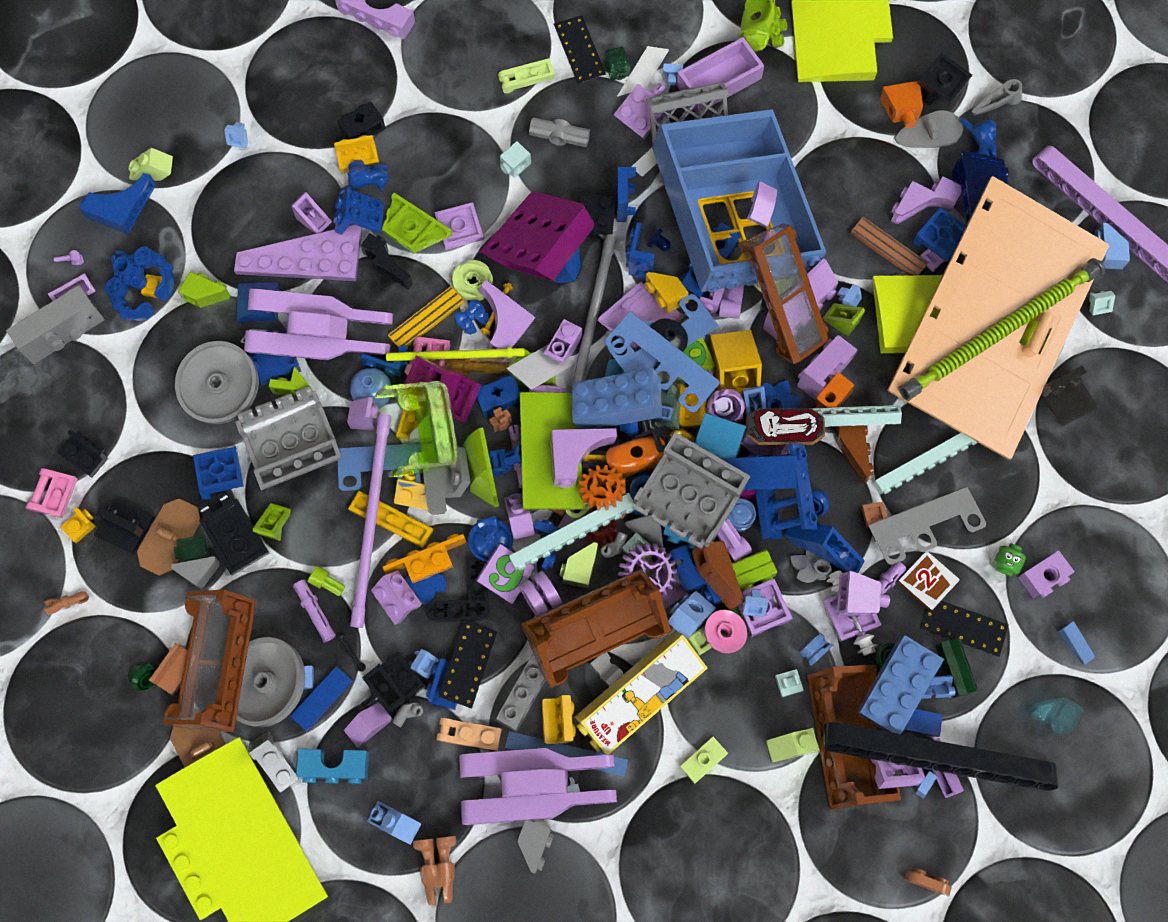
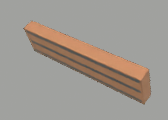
[850,217,928,276]

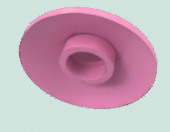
[704,610,747,654]

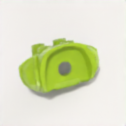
[739,0,787,52]

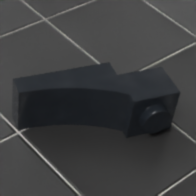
[360,233,413,290]

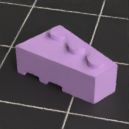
[797,335,857,400]

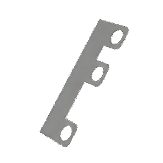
[868,487,986,565]

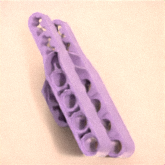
[244,289,393,360]
[459,748,617,825]

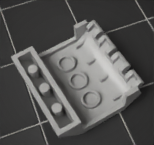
[235,386,342,491]
[633,432,751,549]

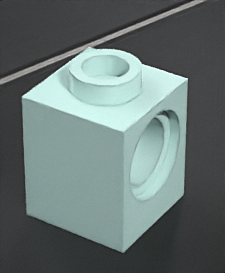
[500,141,531,178]

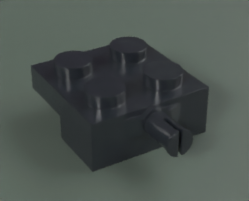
[576,192,617,237]
[361,651,426,715]

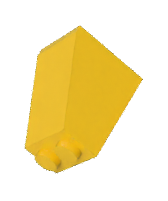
[710,330,762,395]

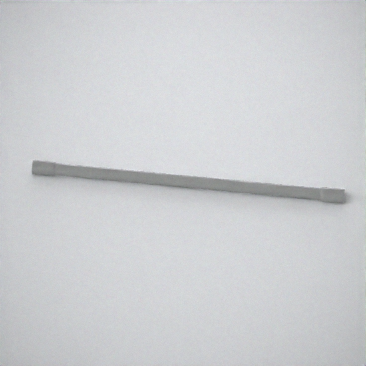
[570,234,617,393]

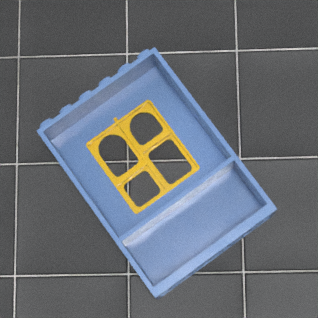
[652,109,826,292]

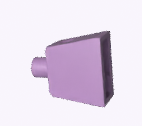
[837,571,890,616]

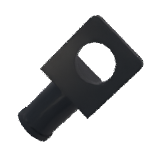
[634,419,671,453]

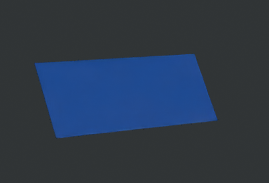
[720,456,797,490]

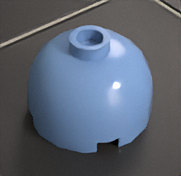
[350,368,392,409]

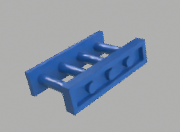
[750,443,818,540]

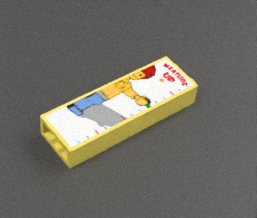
[574,631,708,755]

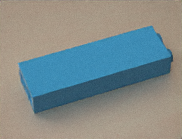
[663,413,746,550]

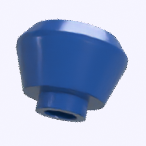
[812,489,829,517]

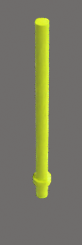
[386,346,525,361]

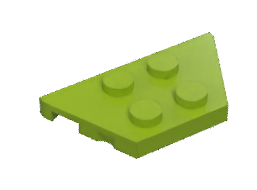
[382,193,453,254]

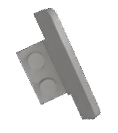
[421,443,470,515]

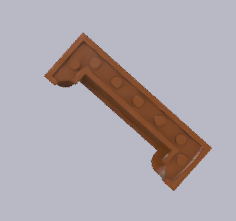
[522,569,671,688]
[807,665,901,810]

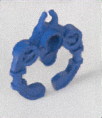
[105,246,174,321]

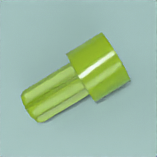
[307,565,345,596]

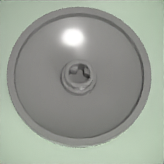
[175,341,259,424]
[236,637,305,727]

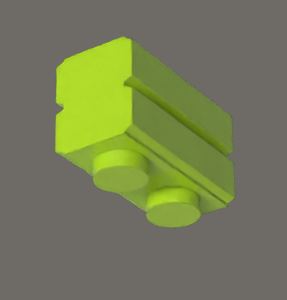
[732,549,777,591]

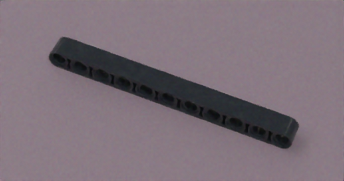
[824,722,1059,791]

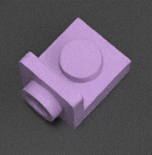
[699,288,725,314]

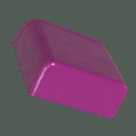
[479,191,594,281]

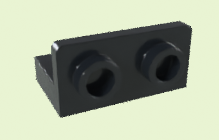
[57,430,108,478]

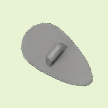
[895,110,963,148]

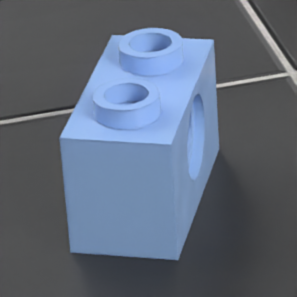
[668,591,716,639]

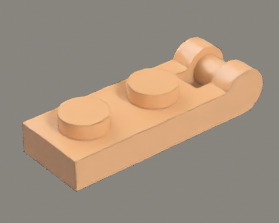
[436,718,502,752]

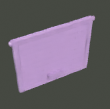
[597,282,686,351]

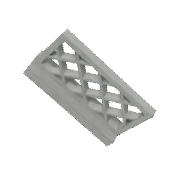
[646,82,728,145]

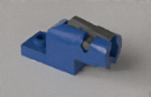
[668,545,722,606]

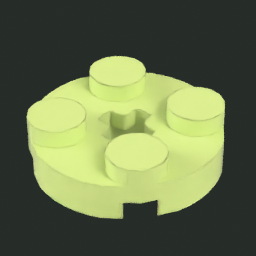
[452,260,493,301]

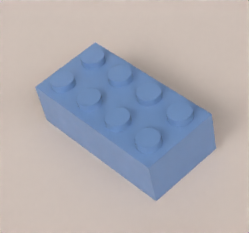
[572,368,662,429]
[855,635,944,734]

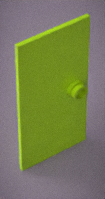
[520,392,583,510]

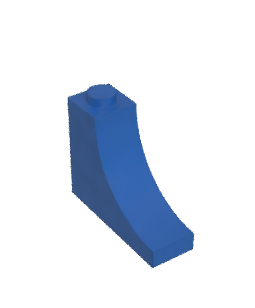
[79,173,156,234]
[785,517,865,573]

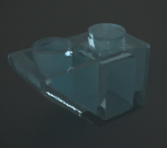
[1026,697,1085,735]

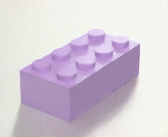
[676,37,764,114]

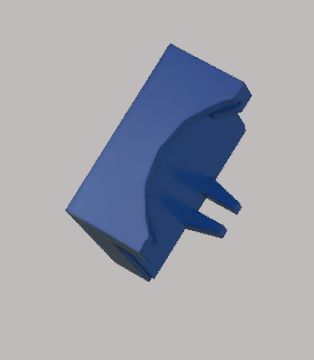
[617,167,636,222]
[913,207,966,262]
[250,329,302,386]
[193,446,244,500]

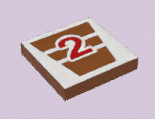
[897,551,960,612]

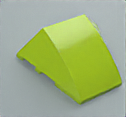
[462,427,499,507]

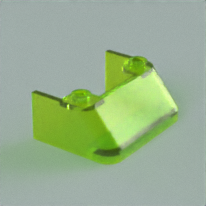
[375,381,459,478]

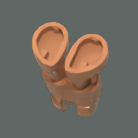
[413,836,456,905]

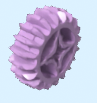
[618,543,677,596]

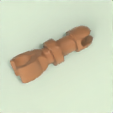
[44,591,89,615]

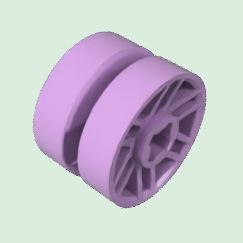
[518,571,563,616]

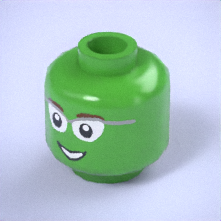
[993,543,1026,577]

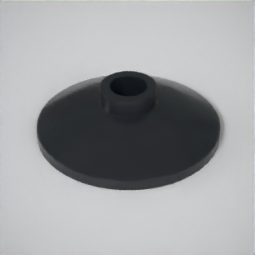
[650,318,688,352]

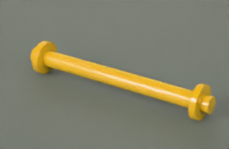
[481,283,513,336]

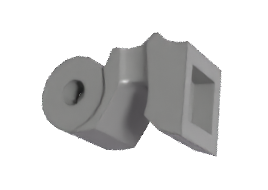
[588,652,624,687]

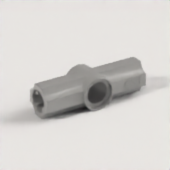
[529,118,590,147]

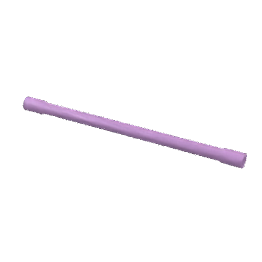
[350,414,391,628]

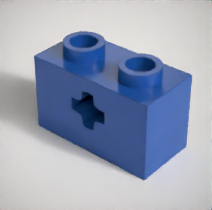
[476,375,520,419]

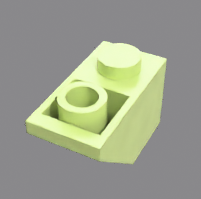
[128,148,173,181]

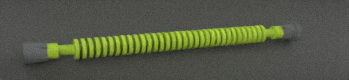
[899,258,1105,401]

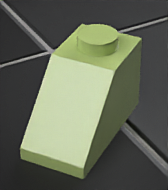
[560,542,598,589]
[766,728,819,763]

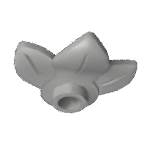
[790,550,832,583]

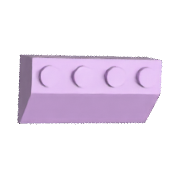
[763,258,838,340]

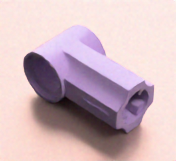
[717,518,752,563]

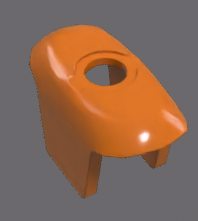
[606,435,666,479]

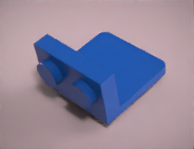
[333,188,383,235]
[626,222,655,280]

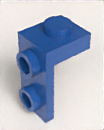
[360,345,410,377]
[534,520,561,572]

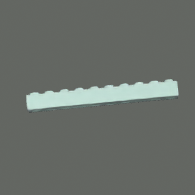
[809,405,902,427]
[873,433,978,495]
[509,493,635,570]

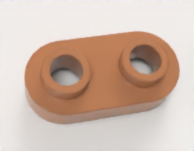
[904,867,952,896]

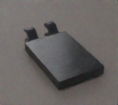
[197,491,270,576]

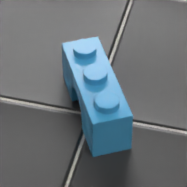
[296,749,369,784]

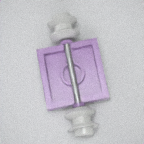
[823,570,881,656]

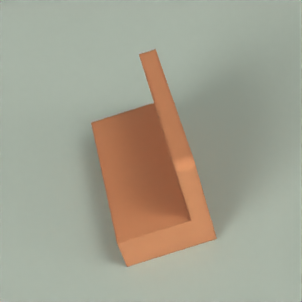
[149,643,196,696]

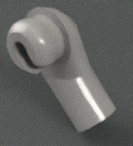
[601,531,628,558]
[392,702,423,728]

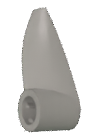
[972,79,1022,116]

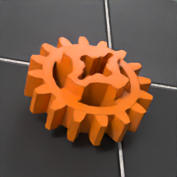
[579,465,626,511]

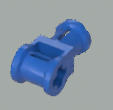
[488,444,522,476]

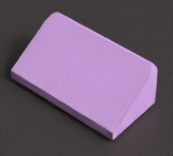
[48,273,96,301]

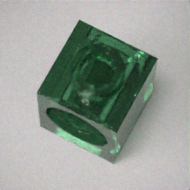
[604,46,630,81]
[174,535,209,562]

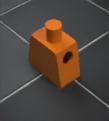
[880,81,923,128]
[815,372,855,408]

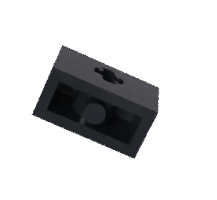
[337,101,386,140]

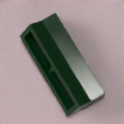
[936,638,979,698]

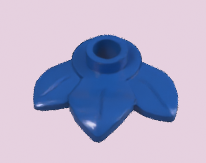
[763,380,802,409]
[405,574,446,605]

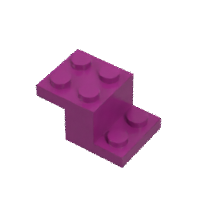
[400,356,482,423]

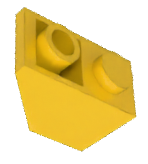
[644,272,688,314]

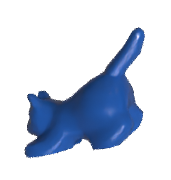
[959,118,996,164]
[338,160,389,197]

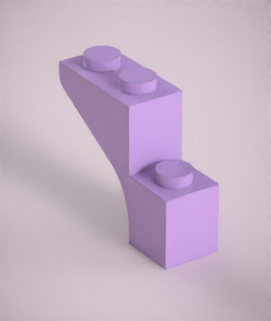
[891,176,964,224]

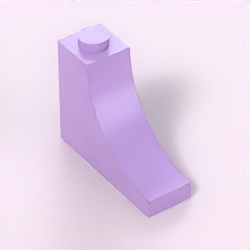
[479,280,535,360]
[550,429,617,488]

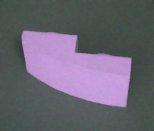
[747,181,777,227]

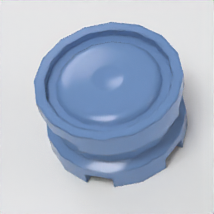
[728,499,756,532]
[799,633,834,666]

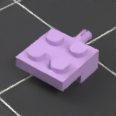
[614,83,670,140]

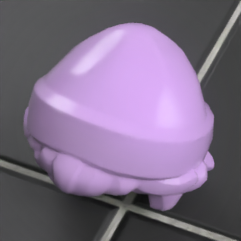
[706,388,745,422]

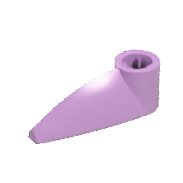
[719,285,744,319]

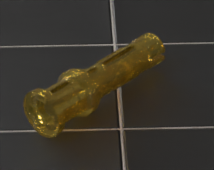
[446,358,509,375]

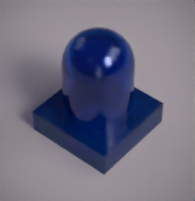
[648,228,671,251]

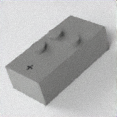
[6,285,105,364]

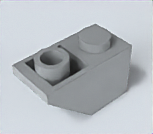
[517,820,554,874]

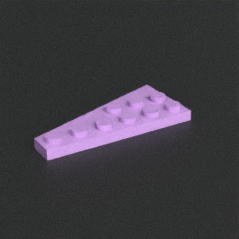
[234,225,363,281]

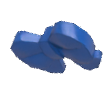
[454,300,489,335]

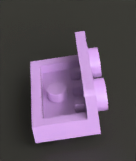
[371,571,421,625]

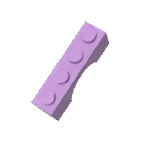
[335,0,415,39]

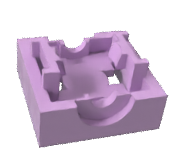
[737,579,793,637]
[871,759,925,789]

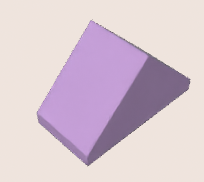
[291,192,332,234]
[344,703,393,748]

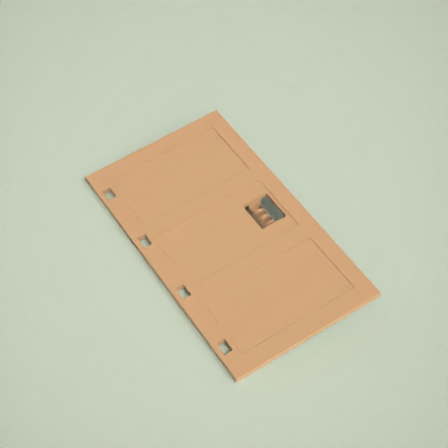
[887,176,1109,460]

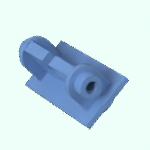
[922,675,955,699]

